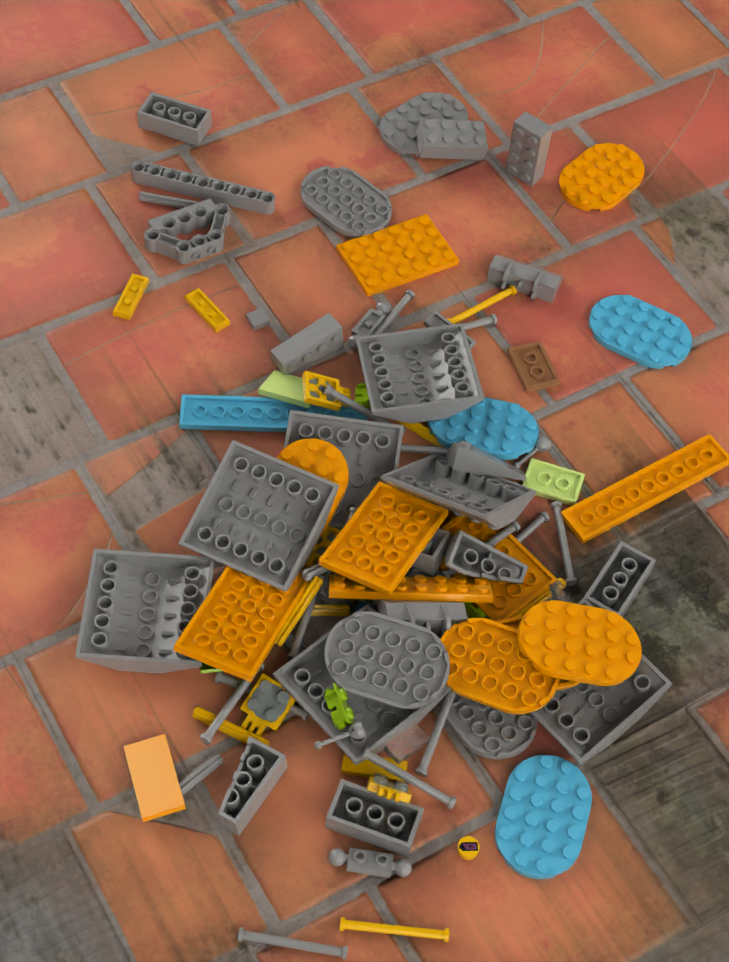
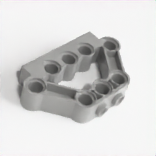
[144,198,231,264]

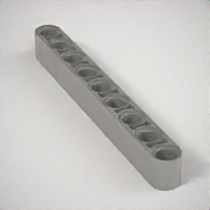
[131,161,275,215]

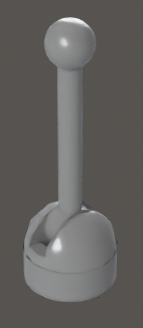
[513,436,551,469]
[314,721,366,749]

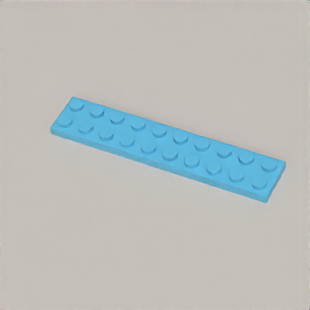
[179,394,368,432]

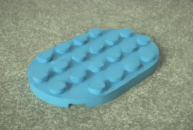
[588,295,692,369]
[427,397,539,460]
[494,755,592,879]

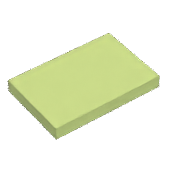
[258,370,312,409]
[522,458,585,506]

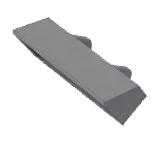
[487,254,564,303]
[376,599,468,639]

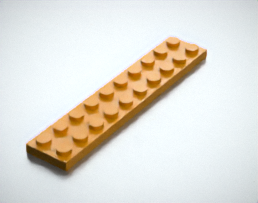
[561,433,729,544]

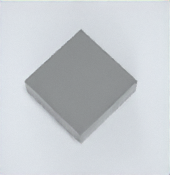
[246,308,270,330]

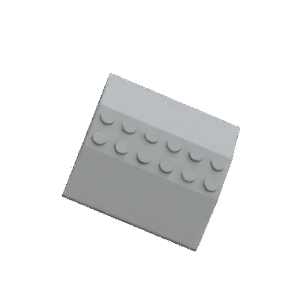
[355,323,485,423]
[284,410,404,529]
[178,440,339,592]
[381,454,536,530]
[75,549,215,674]
[531,598,673,765]
[273,603,451,765]

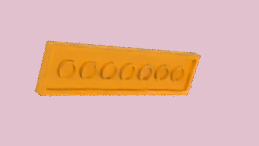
[329,573,493,603]

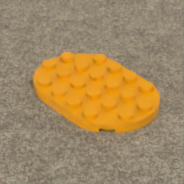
[558,143,645,211]
[276,438,349,538]
[518,600,642,686]
[440,618,559,715]

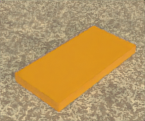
[123,734,186,822]

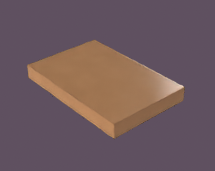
[507,341,560,393]

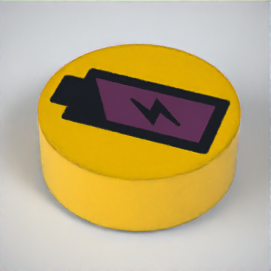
[457,836,480,860]

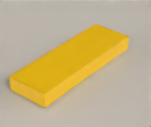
[113,273,149,320]
[184,288,230,333]
[341,753,408,782]

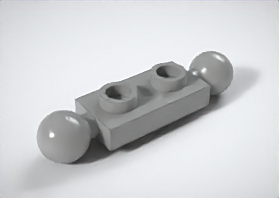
[347,301,390,350]
[328,847,412,878]

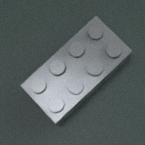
[137,92,212,146]
[505,111,553,187]
[416,119,488,160]
[584,541,656,617]
[325,779,424,857]

